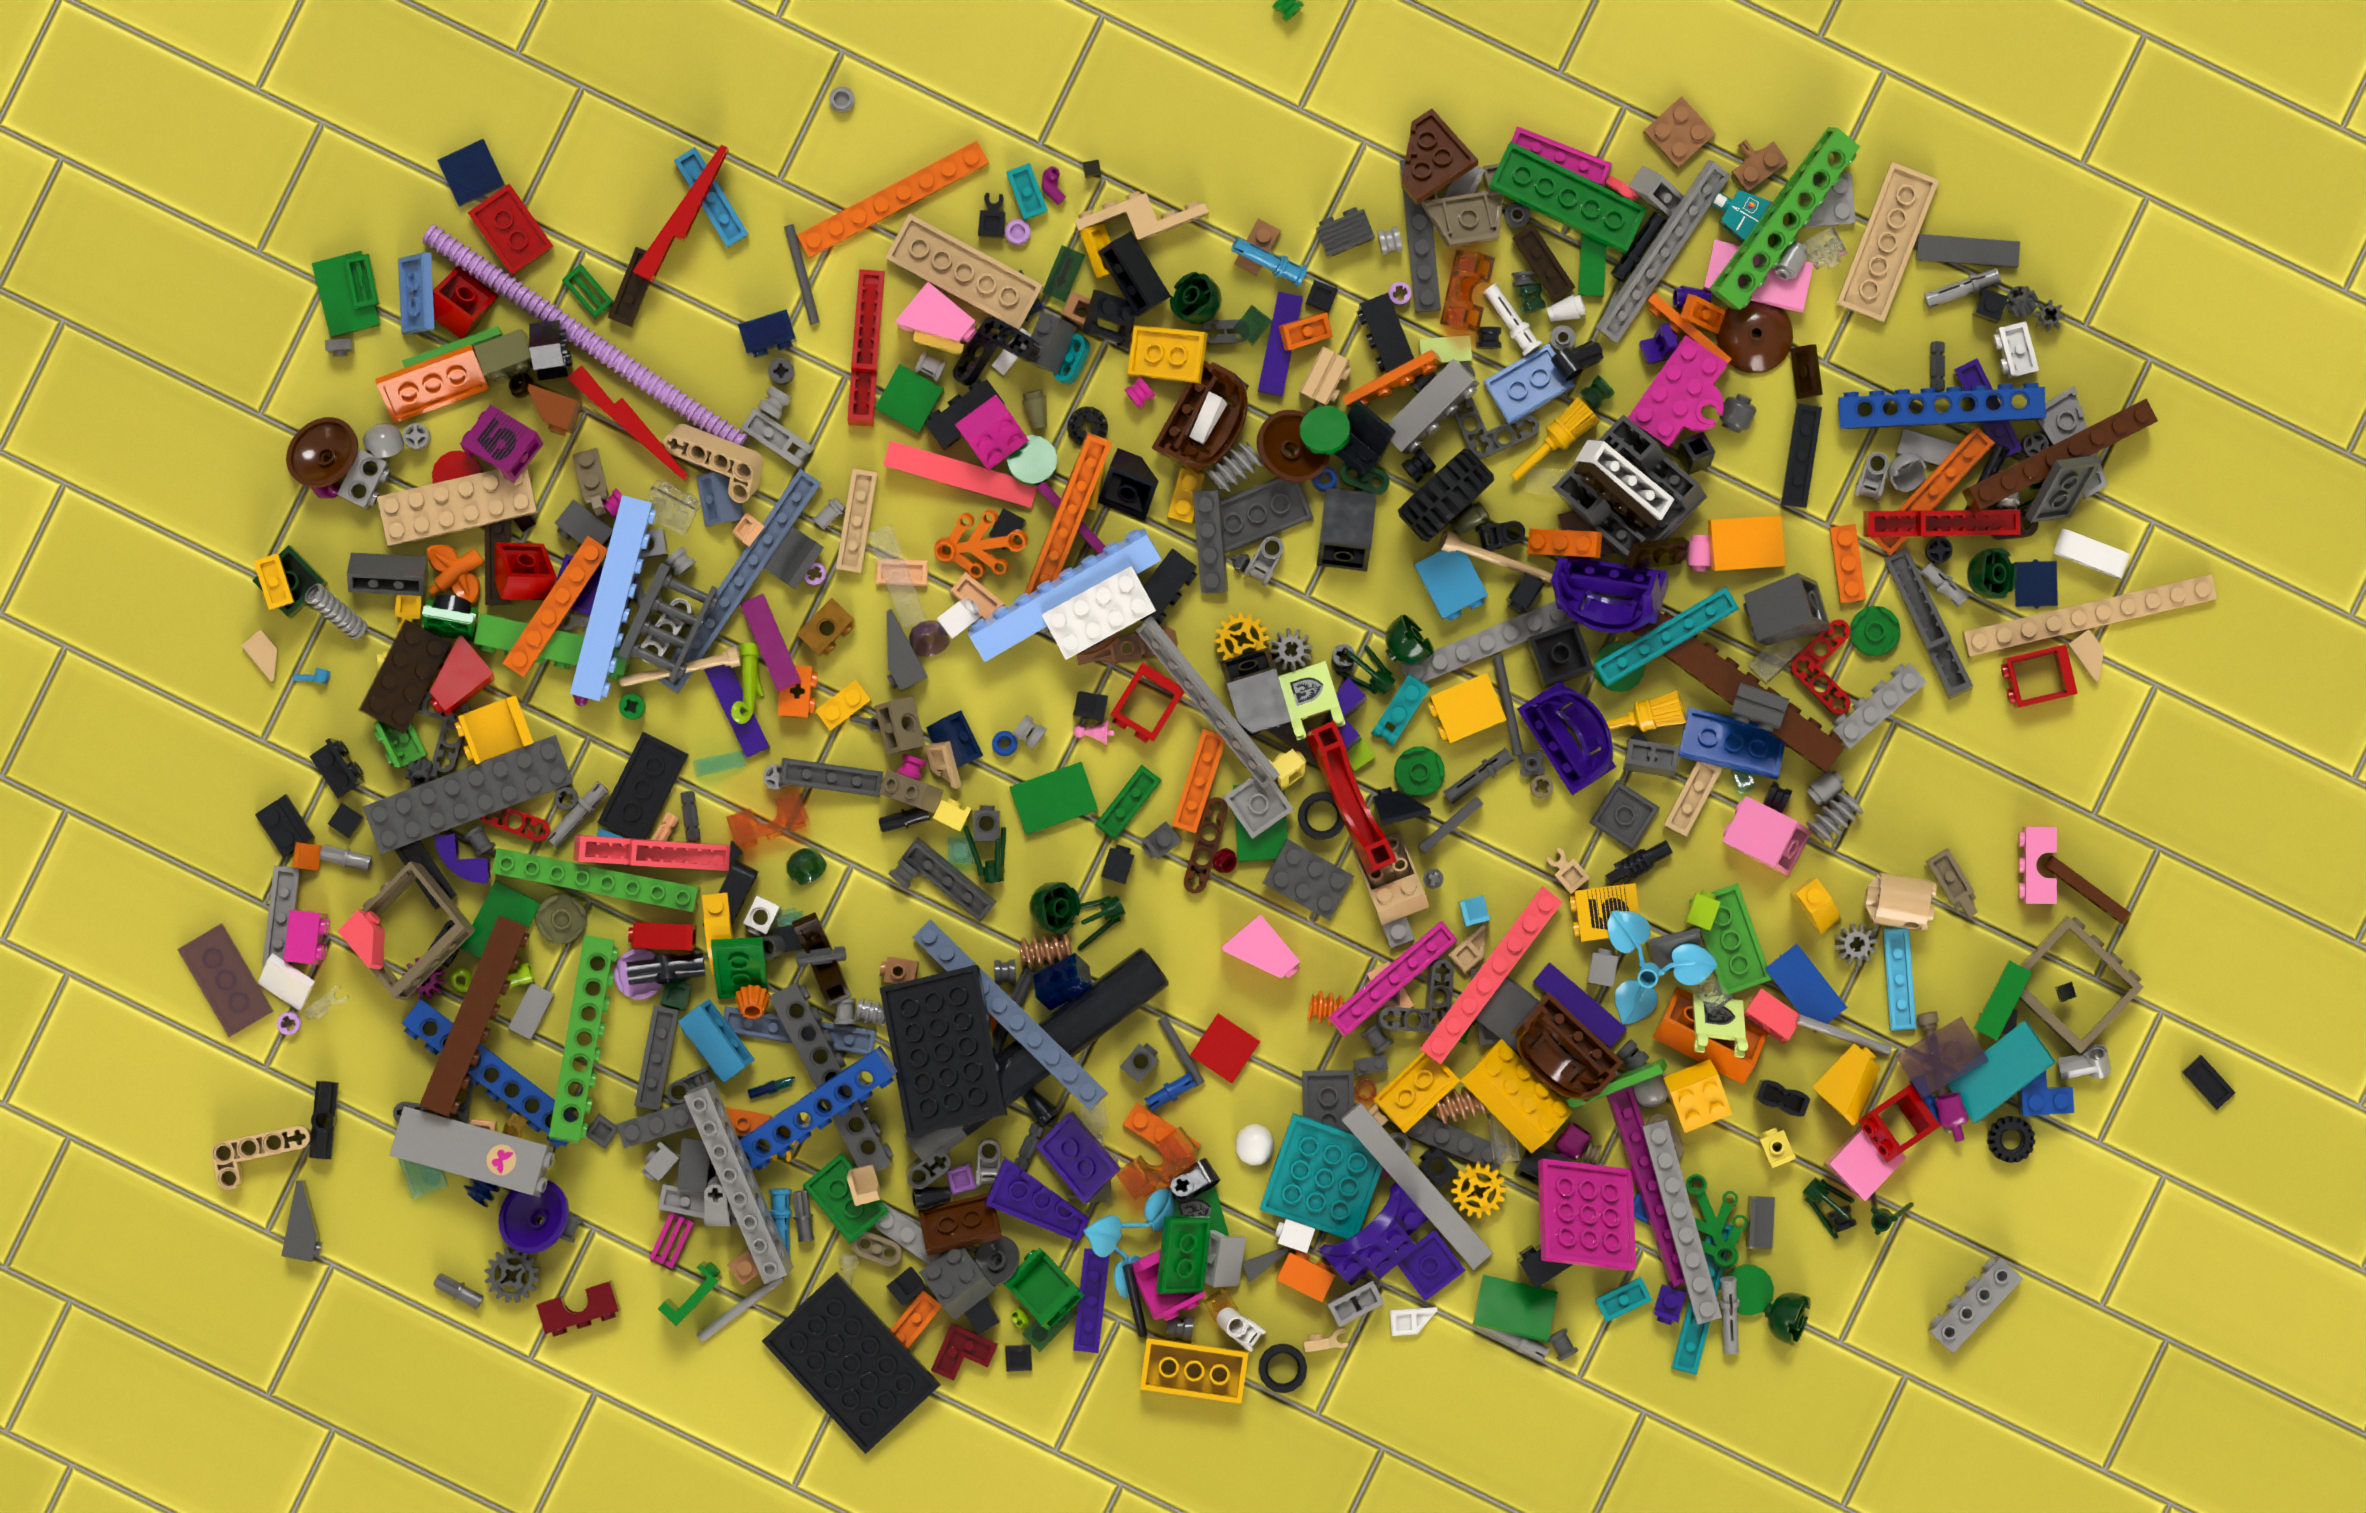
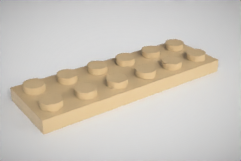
[1836,162,1939,323]
[885,213,1044,330]
[377,465,538,547]

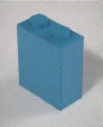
[1414,550,1488,621]

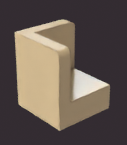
[847,1164,882,1206]

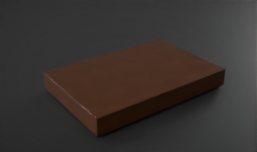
[918,1193,1002,1256]

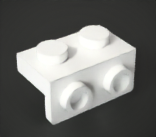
[1993,321,2039,379]

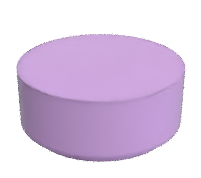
[1005,219,1030,245]

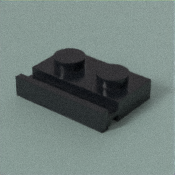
[255,794,315,857]

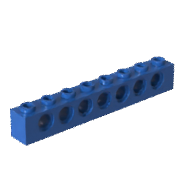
[1839,383,2046,430]
[402,999,585,1148]
[739,1046,898,1171]

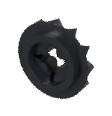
[1067,407,1108,446]

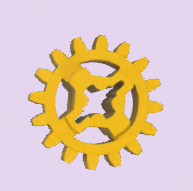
[1214,612,1270,661]
[1451,1161,1506,1218]

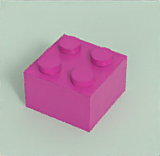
[955,395,1029,470]
[283,910,331,965]

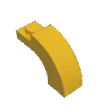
[702,893,733,976]

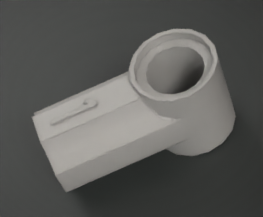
[2058,1044,2111,1080]

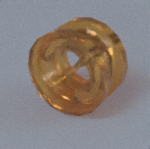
[1354,1079,1377,1102]

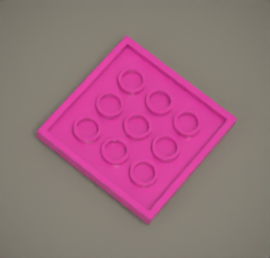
[1538,1158,1636,1271]

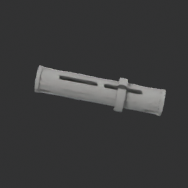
[1924,268,2001,309]
[547,781,610,848]
[1719,1276,1740,1355]
[1474,1325,1550,1362]

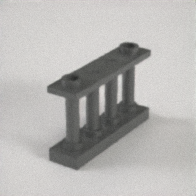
[618,563,720,684]

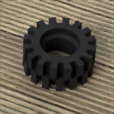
[1987,1116,2036,1163]

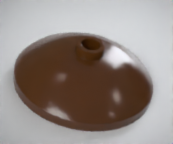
[1716,301,1793,374]
[1257,410,1330,483]
[286,417,358,488]

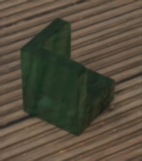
[1234,305,1272,347]

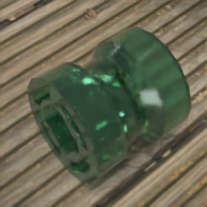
[1516,283,1546,314]
[1579,375,1615,411]

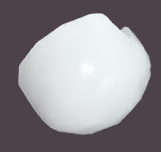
[1235,1124,1274,1166]

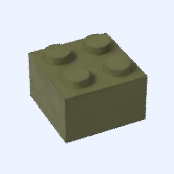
[473,329,533,382]

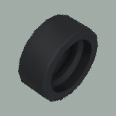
[1298,792,1345,840]
[1258,1343,1307,1393]

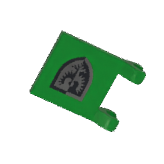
[1173,1186,1229,1236]

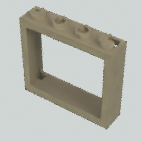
[362,861,476,1000]
[2019,916,2143,1054]

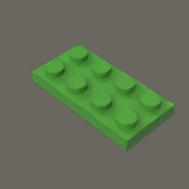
[1689,883,1772,997]

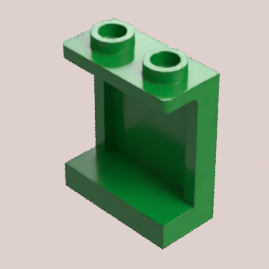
[1003,1248,1085,1331]
[658,1261,722,1326]

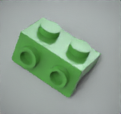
[374,721,429,769]

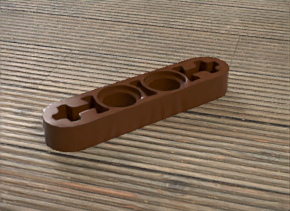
[1184,797,1228,893]
[2043,856,2131,925]

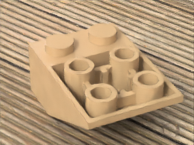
[1352,831,1429,925]

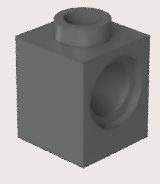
[973,805,1000,842]
[1120,1043,1159,1083]

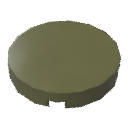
[535,893,587,944]

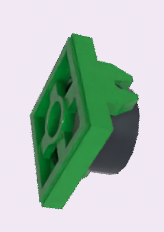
[422,595,479,642]

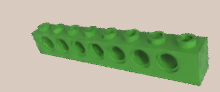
[1708,127,1860,310]
[492,848,700,912]
[549,935,619,1144]

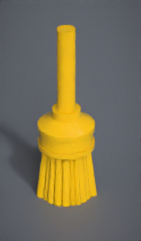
[1510,397,1600,482]
[1606,690,1686,733]

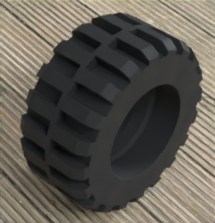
[1398,448,1494,542]

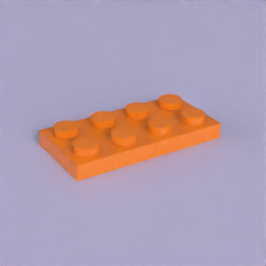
[375,344,490,424]

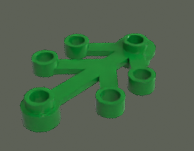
[1686,1174,1748,1269]

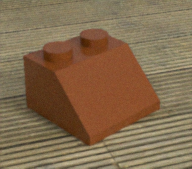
[528,384,582,436]

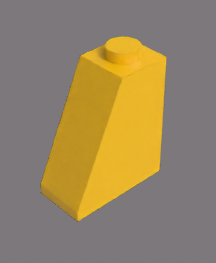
[1790,878,1841,934]
[1812,1043,1880,1126]

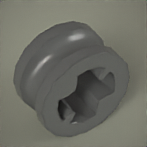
[1511,271,1535,287]
[555,787,579,810]

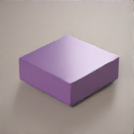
[946,1163,977,1195]

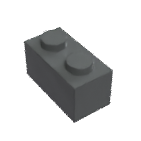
[1354,1053,1388,1076]

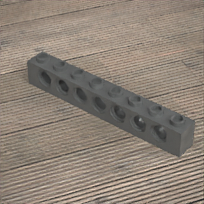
[769,981,894,1172]

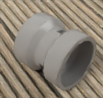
[757,385,792,420]
[1012,714,1047,750]

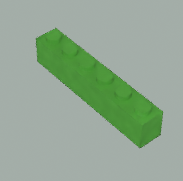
[474,613,630,680]

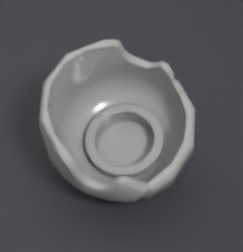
[363,423,404,458]
[1888,453,1926,493]
[1632,1072,1669,1108]

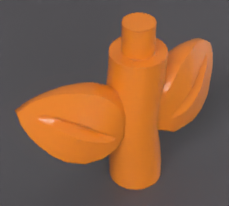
[427,544,485,605]

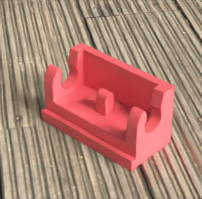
[1744,988,1799,1044]

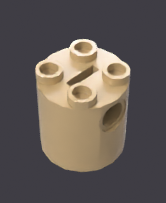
[1864,873,1937,931]

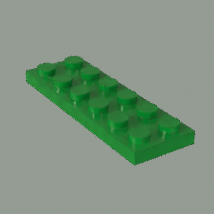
[1488,142,1647,254]

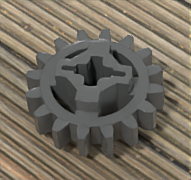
[484,1247,541,1303]

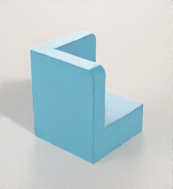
[1458,895,1491,926]

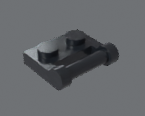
[1083,290,1136,348]

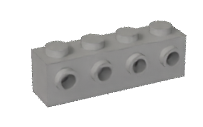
[1388,359,1480,455]
[1830,663,1927,750]
[1928,1256,2023,1353]

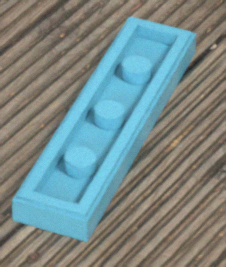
[1882,928,1916,1031]

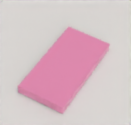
[1703,240,1814,313]

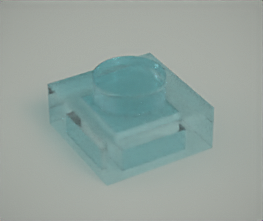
[948,838,974,864]
[776,907,804,927]

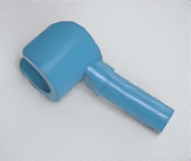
[293,668,330,684]

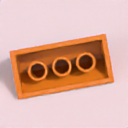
[1652,986,1768,1084]

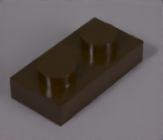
[1790,344,1823,399]

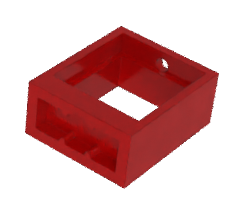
[2001,644,2078,709]
[1110,662,1185,743]
[1858,1084,1940,1163]

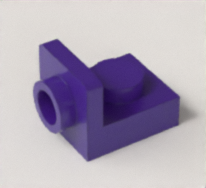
[1652,1284,1687,1325]

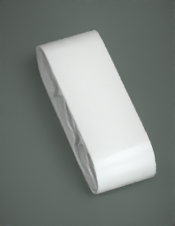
[2053,529,2131,579]
[641,598,693,664]

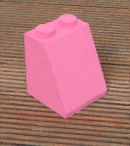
[895,282,977,344]
[1722,796,1812,877]
[1221,914,1300,979]
[1824,1126,1907,1201]

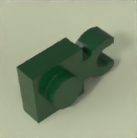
[660,978,692,1011]

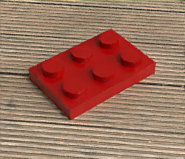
[468,184,554,276]

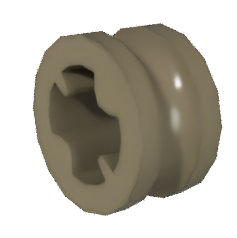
[1530,775,1553,798]
[1582,1141,1602,1165]

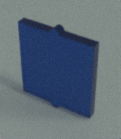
[2014,559,2058,609]

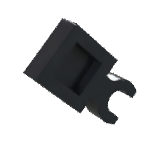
[978,193,1006,239]

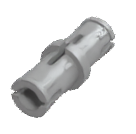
[1920,561,1969,607]

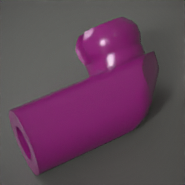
[310,482,341,499]

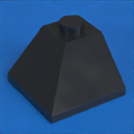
[1098,448,1159,521]
[1372,787,1431,826]

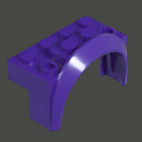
[1551,557,1669,633]
[1517,680,1616,795]

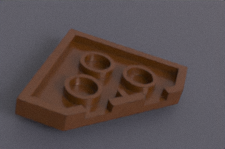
[1401,109,1478,205]

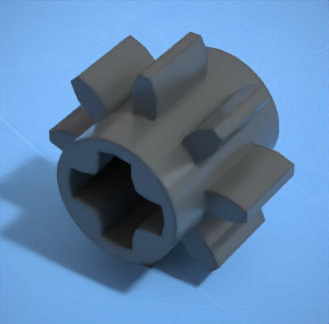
[2005,286,2038,317]
[2032,300,2066,332]
[405,758,438,787]

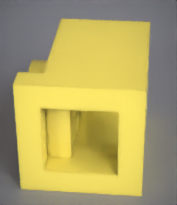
[1269,749,1306,791]
[933,798,972,832]
[1758,1127,1796,1168]

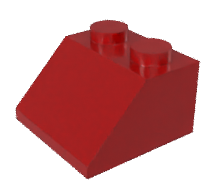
[433,267,498,339]
[495,542,557,601]

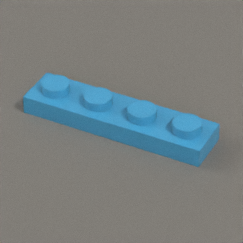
[674,147,749,248]

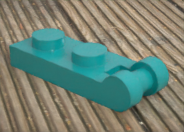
[1371,673,1431,747]

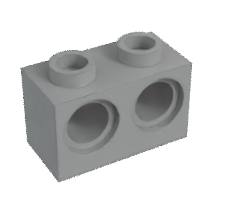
[337,449,391,510]
[1327,1279,1385,1327]

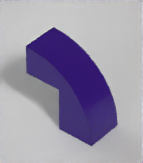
[1332,678,1367,752]
[434,834,491,884]

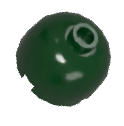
[1170,272,1222,324]
[1967,548,2017,599]
[1385,614,1434,666]
[1029,882,1080,933]
[1765,1292,1811,1345]

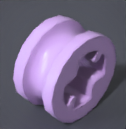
[1388,282,1411,306]
[804,562,827,586]
[277,1011,302,1035]

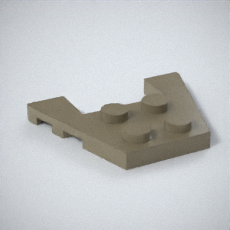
[1421,164,1502,248]

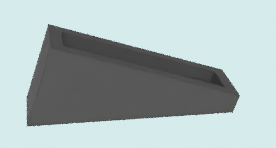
[1242,1246,1289,1283]

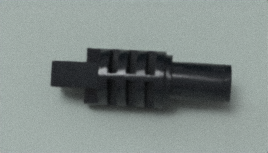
[1605,840,1673,885]

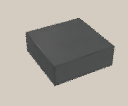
[586,1113,618,1149]

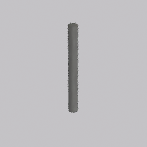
[784,224,820,325]
[1493,655,1524,756]

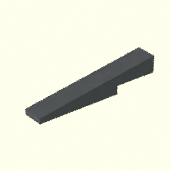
[1884,548,1973,700]

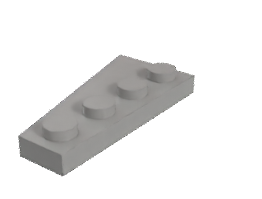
[2035,386,2108,499]

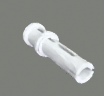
[1483,283,1543,357]

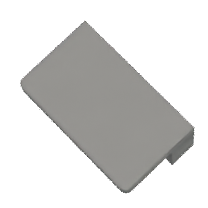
[1205,1230,1246,1287]

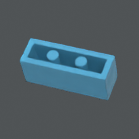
[678,999,755,1083]

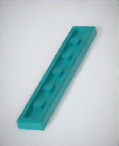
[1594,587,1739,687]
[1671,1223,1733,1375]

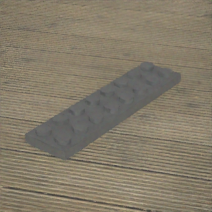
[362,735,574,854]

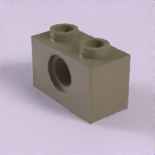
[874,696,925,755]
[879,770,943,814]

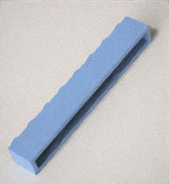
[570,495,657,702]
[968,528,1162,662]

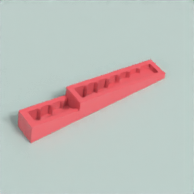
[883,441,1038,508]
[573,834,730,871]

